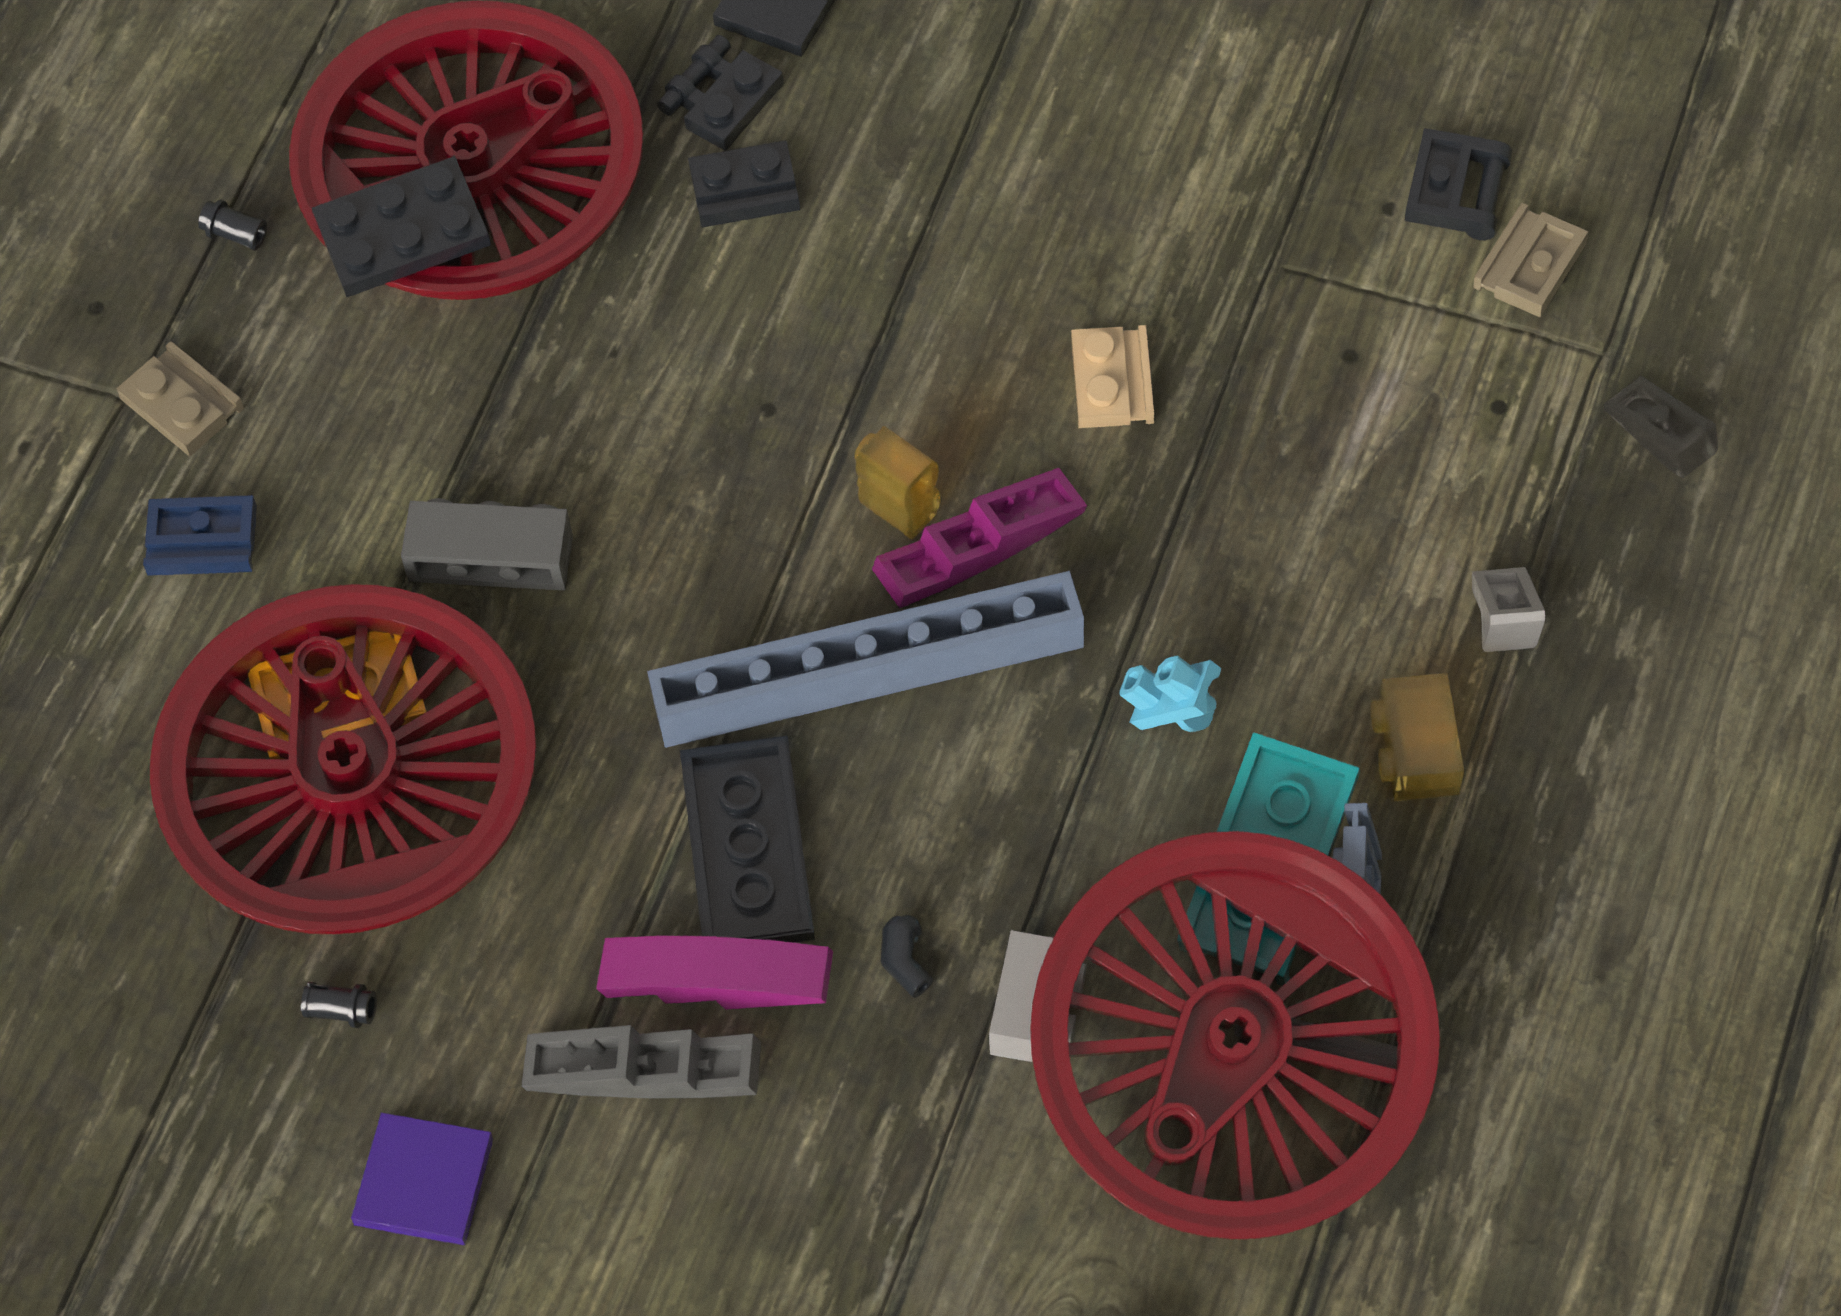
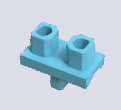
[1119,656,1222,732]

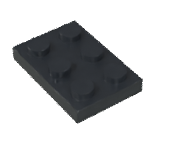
[311,156,491,298]

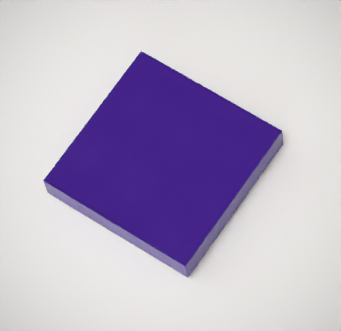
[351,1113,493,1246]

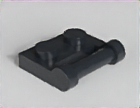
[1404,128,1513,241]

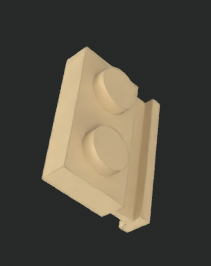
[1071,325,1154,428]

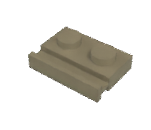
[1473,202,1588,318]
[116,341,244,457]

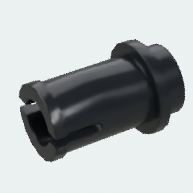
[198,199,267,251]
[301,982,377,1028]

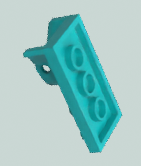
[1177,732,1360,986]

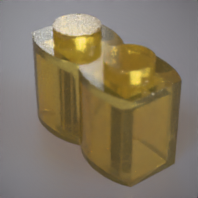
[854,426,940,539]

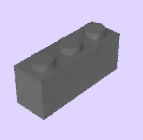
[401,498,573,591]

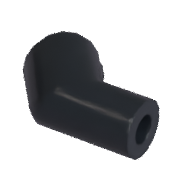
[880,914,933,998]

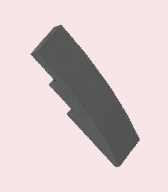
[522,1025,761,1098]

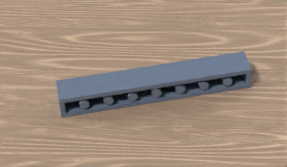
[647,571,1084,748]

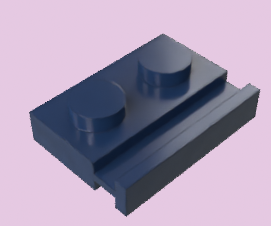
[143,495,257,576]

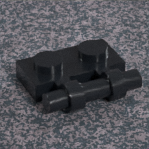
[657,35,784,151]

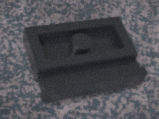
[688,140,800,228]

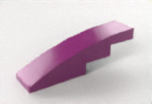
[872,468,1087,608]
[596,936,833,1010]

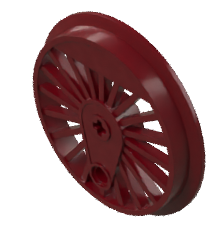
[289,1,643,300]
[150,584,536,935]
[1030,831,1440,1240]

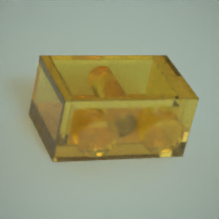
[1371,673,1464,801]

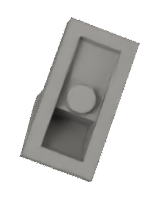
[1472,567,1545,652]

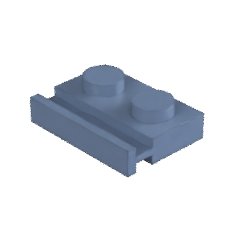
[1333,803,1382,894]

